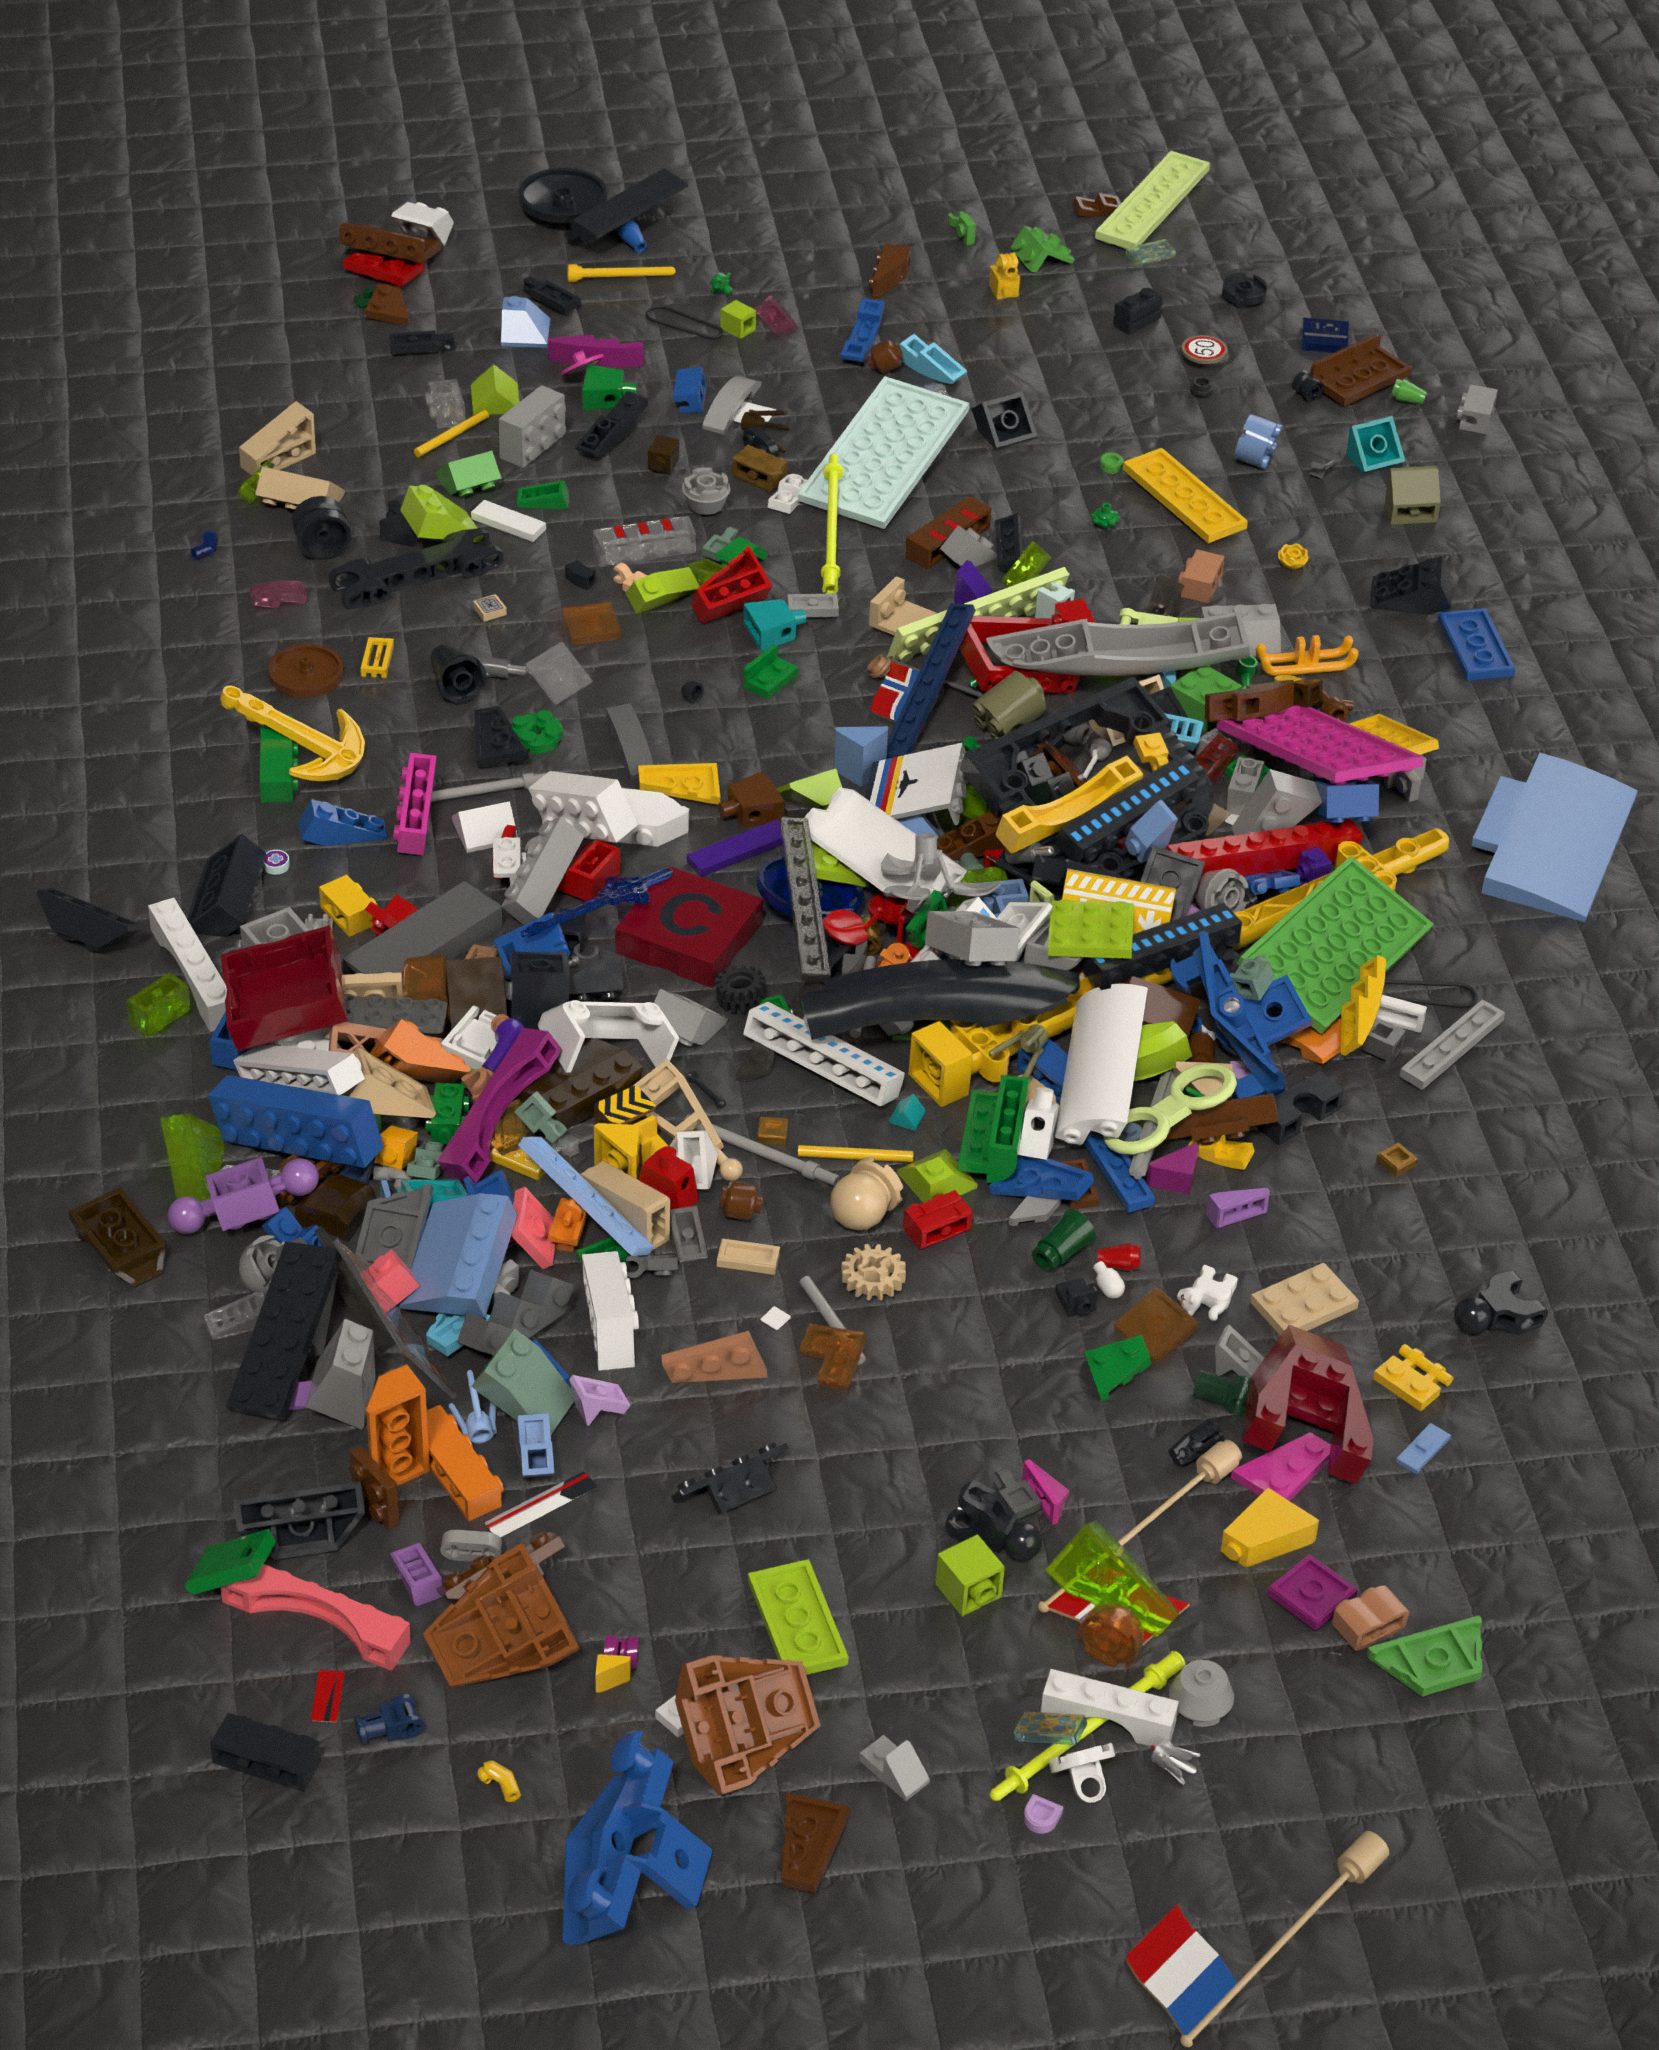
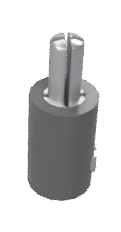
[478,656,527,679]
[1005,842,1054,865]

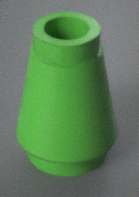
[1391,379,1427,405]

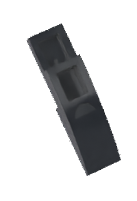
[575,391,648,457]

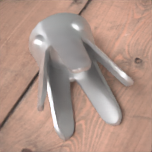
[1150,1739,1201,1785]

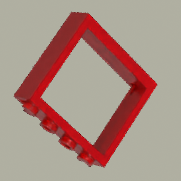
[959,616,1080,693]

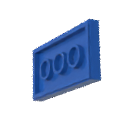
[1437,608,1516,681]

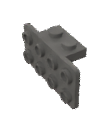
[345,994,448,1033]

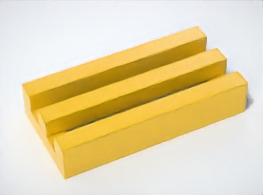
[361,637,394,678]

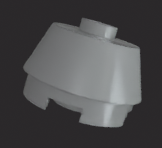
[682,468,730,514]
[1195,869,1248,913]
[1169,1660,1234,1727]

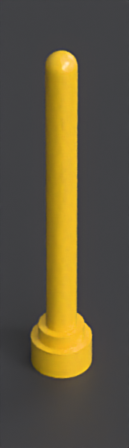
[567,264,676,283]

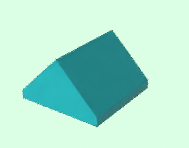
[1346,416,1405,473]

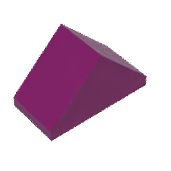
[1146,1143,1199,1195]

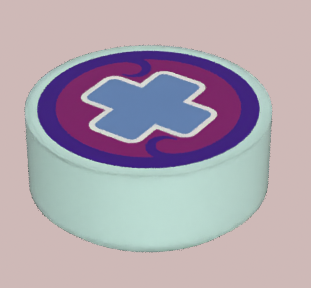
[263,850,290,875]

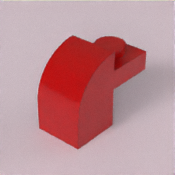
[365,894,419,935]

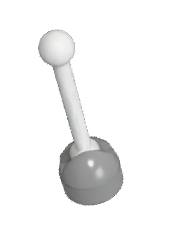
[1083,738,1112,779]

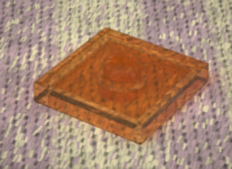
[562,602,621,645]
[1114,1287,1199,1365]

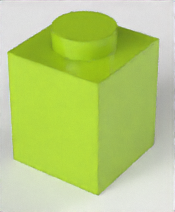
[720,300,756,339]

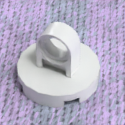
[1048,1743,1116,1803]

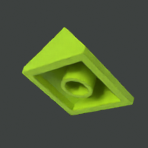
[471,364,519,415]

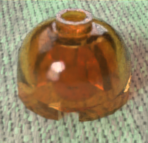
[1077,1603,1144,1667]

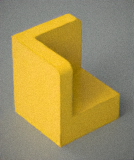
[633,1115,668,1165]

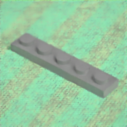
[1399,999,1505,1090]

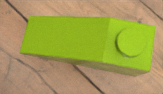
[626,567,700,614]

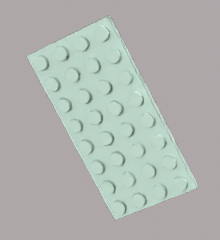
[798,376,969,529]

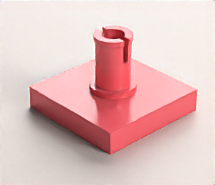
[507,1187,556,1269]

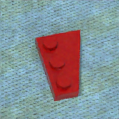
[343,252,425,286]

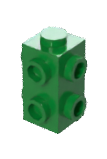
[426,1083,470,1144]

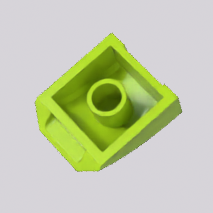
[1134,1021,1192,1081]

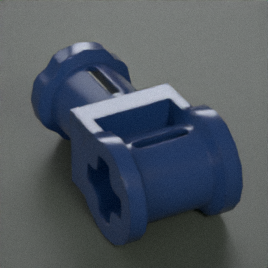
[354,1694,425,1744]

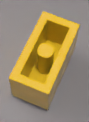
[319,875,377,937]

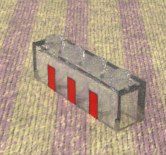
[593,516,696,567]

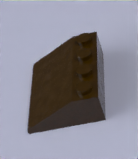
[514,1038,643,1129]

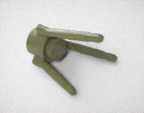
[989,1024,1048,1078]

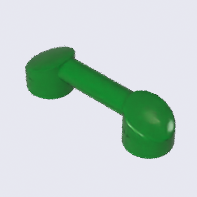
[1235,655,1258,689]

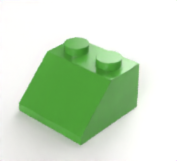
[435,451,501,497]

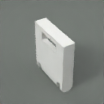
[441,1006,497,1069]

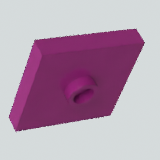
[1267,1554,1358,1631]

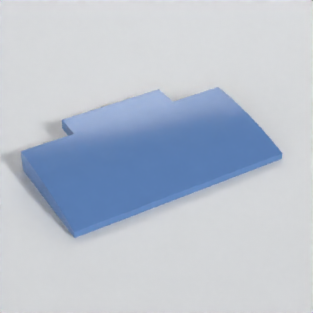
[1472,752,1638,922]

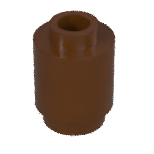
[1187,1032,1215,1063]

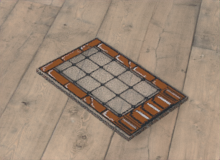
[333,1238,457,1399]

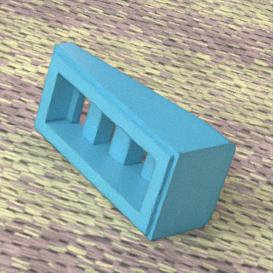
[1164,713,1204,751]

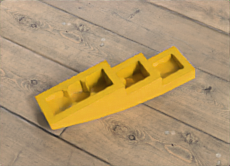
[1341,955,1386,1056]

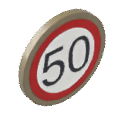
[1181,335,1228,365]

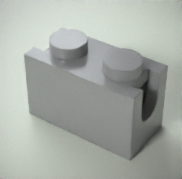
[1457,384,1498,434]

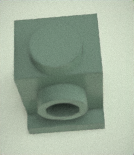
[1230,956,1275,1001]

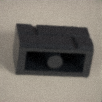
[1113,287,1163,334]

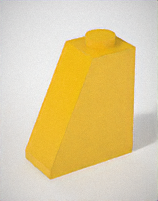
[1220,1488,1319,1568]

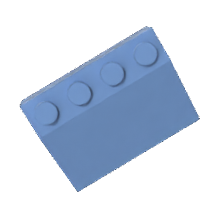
[399,1193,517,1318]

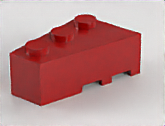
[690,545,772,624]

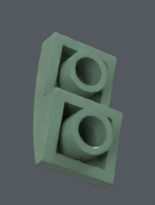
[406,1141,445,1180]

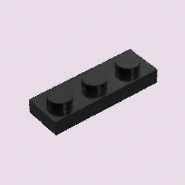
[995,513,1024,572]

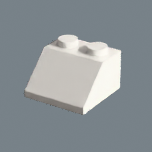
[392,202,454,246]

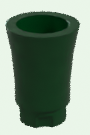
[1031,1209,1096,1272]

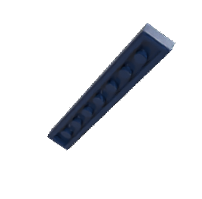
[886,603,976,759]

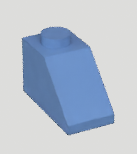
[1125,800,1178,863]

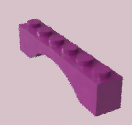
[437,1028,562,1183]

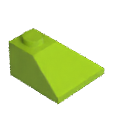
[776,768,842,810]
[897,1149,978,1203]

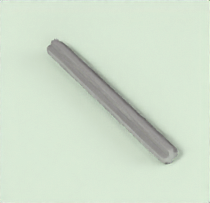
[1129,1069,1176,1180]

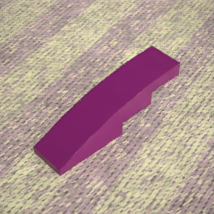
[548,335,643,367]

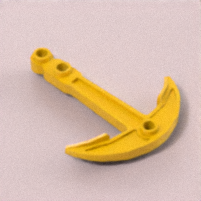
[220,686,365,781]

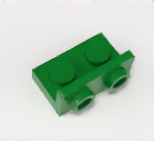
[743,644,799,700]

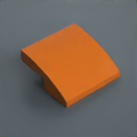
[1280,1018,1341,1064]

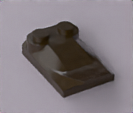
[68,1187,166,1288]

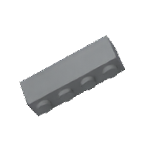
[502,817,584,925]

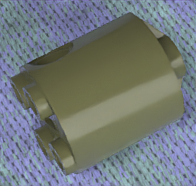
[972,671,1046,740]

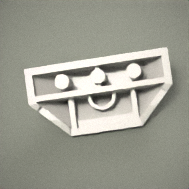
[618,788,689,847]

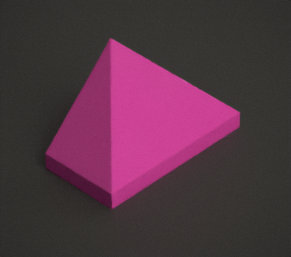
[1022,1459,1069,1525]

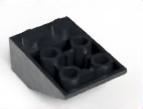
[1371,556,1453,615]

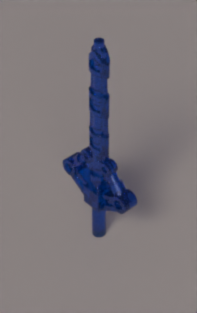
[520,867,673,938]

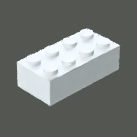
[528,771,638,842]

